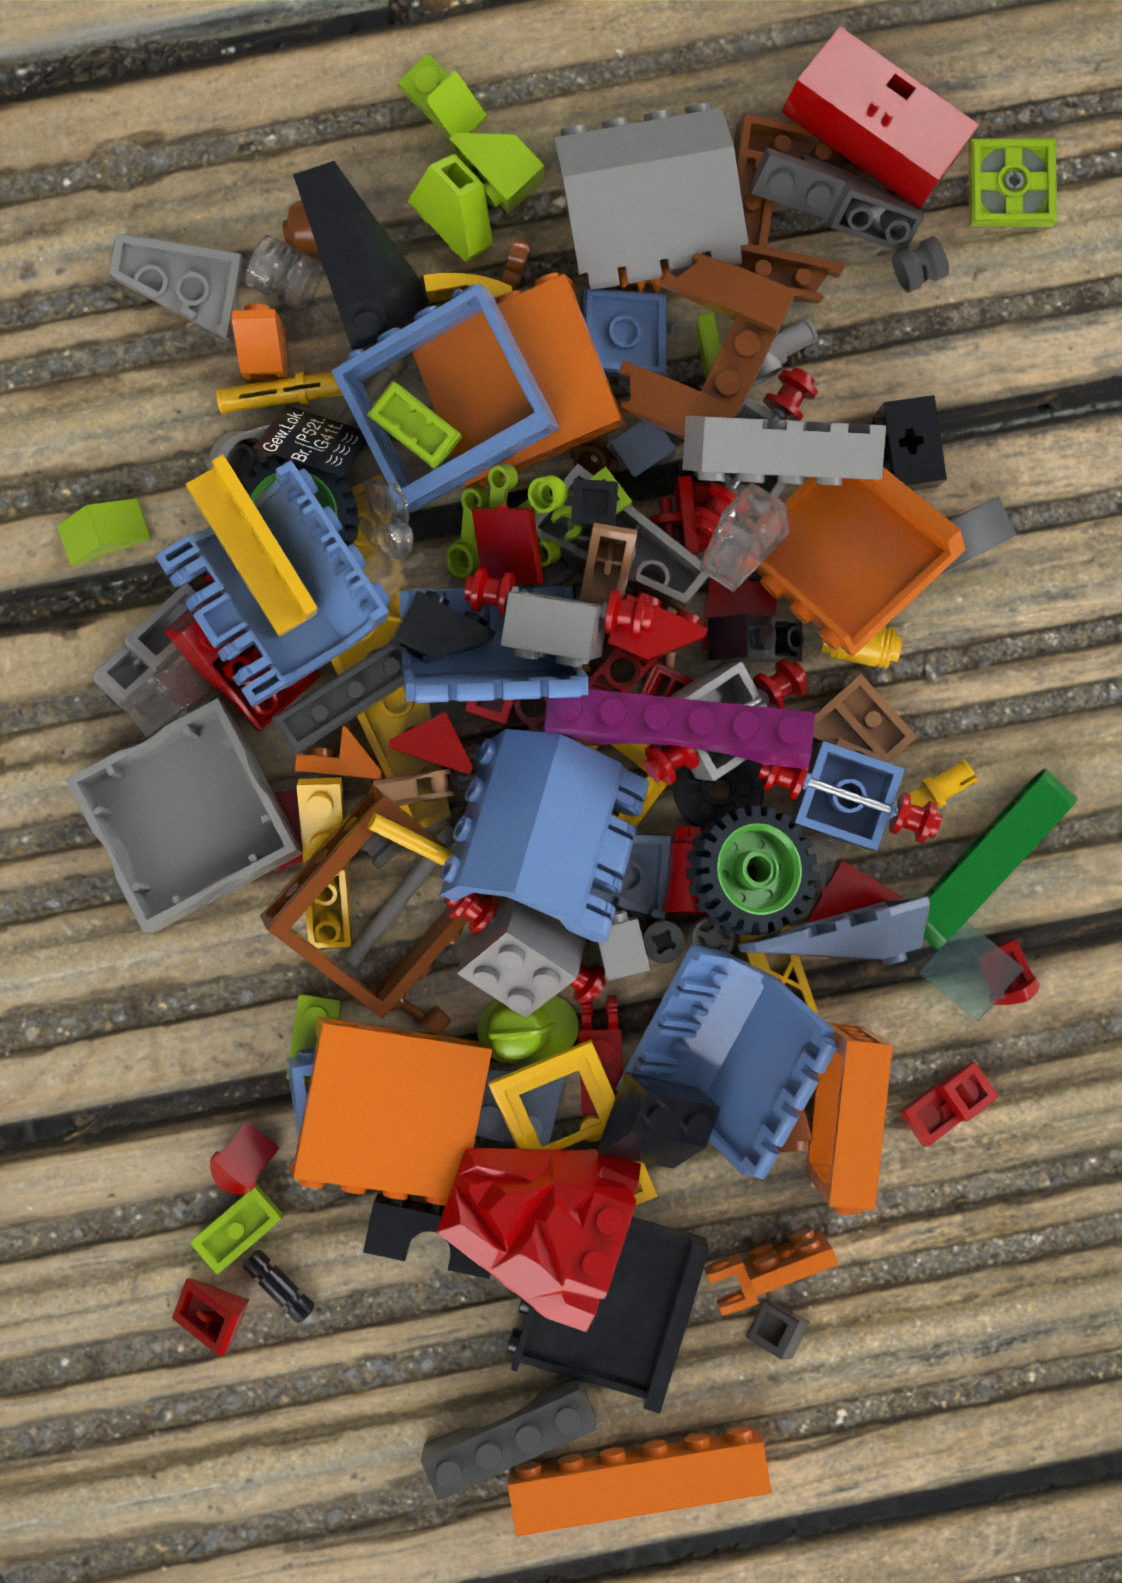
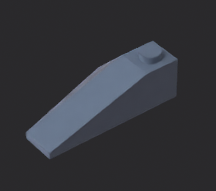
[738,896,930,965]

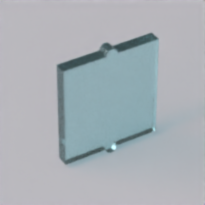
[920,922,1024,1022]

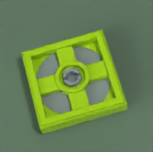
[968,138,1057,227]

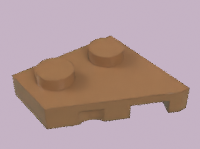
[813,674,917,763]

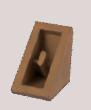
[580,522,638,603]

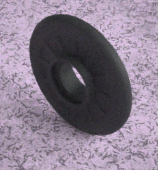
[672,759,764,827]

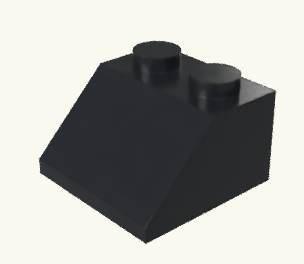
[597,1071,721,1169]

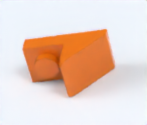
[295,724,385,780]

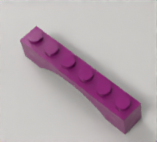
[544,689,815,769]

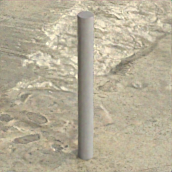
[343,824,455,967]

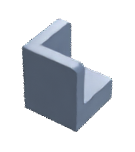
[609,420,677,477]

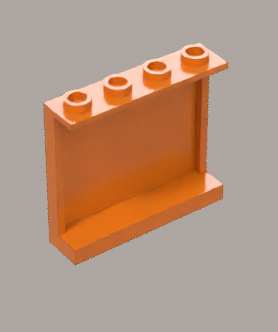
[412,273,628,488]
[728,467,966,657]
[289,1016,492,1205]

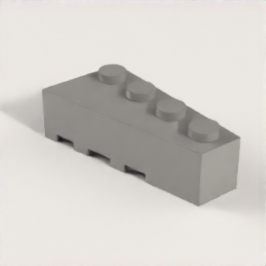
[682,416,886,485]

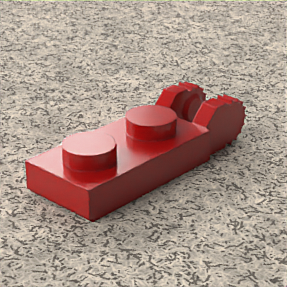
[579,995,623,1116]

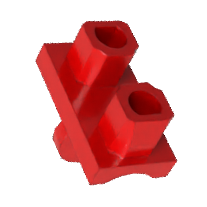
[649,476,720,556]

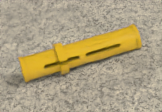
[216,371,343,415]

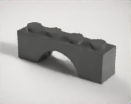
[420,1378,597,1501]

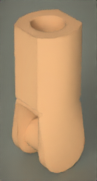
[373,769,454,806]

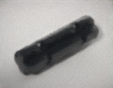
[243,1250,314,1323]

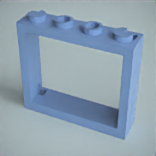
[331,283,560,512]

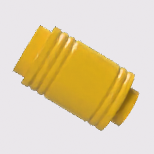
[821,626,902,669]

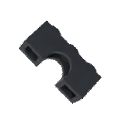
[363,1194,491,1279]

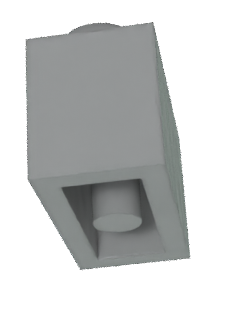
[598,910,650,981]

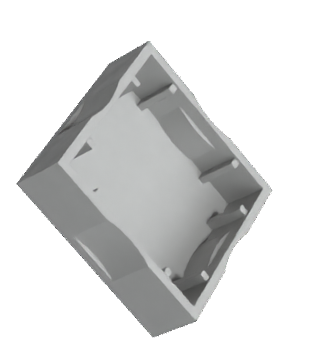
[66,698,303,932]

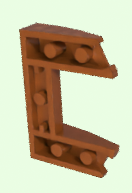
[734,113,858,304]
[621,252,796,439]

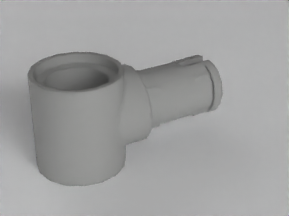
[752,318,818,387]

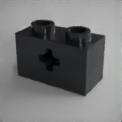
[872,395,947,491]

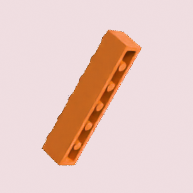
[508,1426,772,1537]

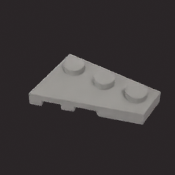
[109,233,244,341]

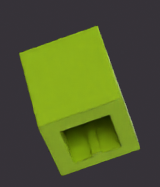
[449,133,545,214]
[408,153,493,263]

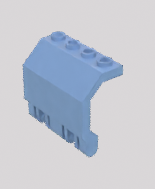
[156,460,391,707]
[440,729,649,943]

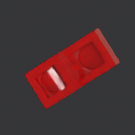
[898,1062,999,1147]

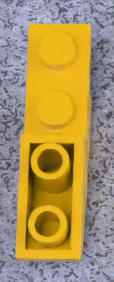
[297,777,352,948]

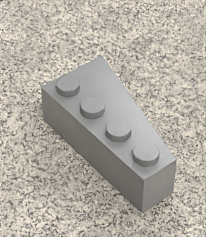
[535,463,713,610]

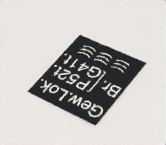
[253,405,367,477]

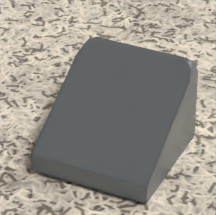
[746,1299,810,1359]

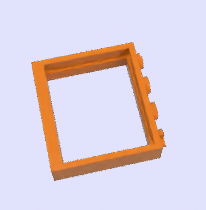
[805,1022,893,1216]

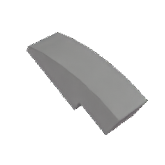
[94,584,196,711]

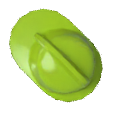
[477,995,579,1064]

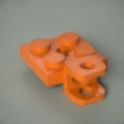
[704,1228,839,1315]

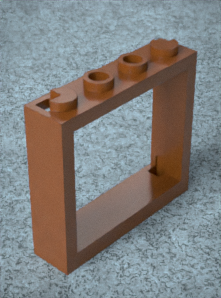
[260,785,488,1019]

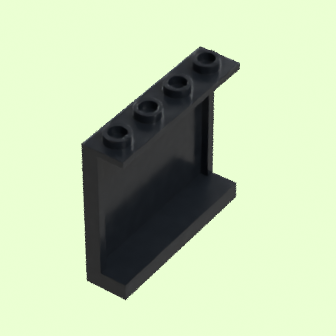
[506,1216,709,1414]

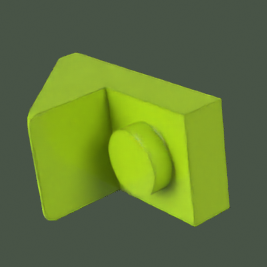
[397,53,487,138]

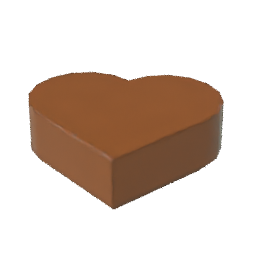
[501,238,532,291]

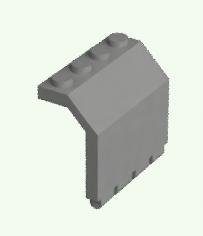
[553,103,748,291]

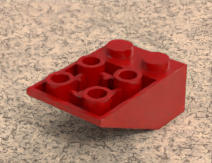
[163,595,320,731]

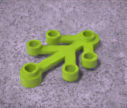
[445,464,568,587]

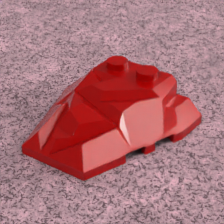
[436,1148,641,1332]

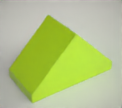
[57,498,152,567]

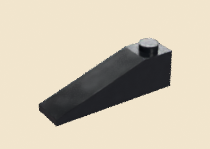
[293,161,427,351]

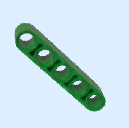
[922,768,1077,949]

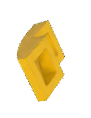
[423,273,512,303]

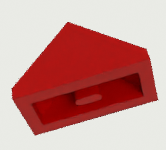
[388,712,475,776]
[172,1278,249,1356]

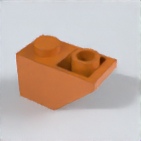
[231,304,289,383]

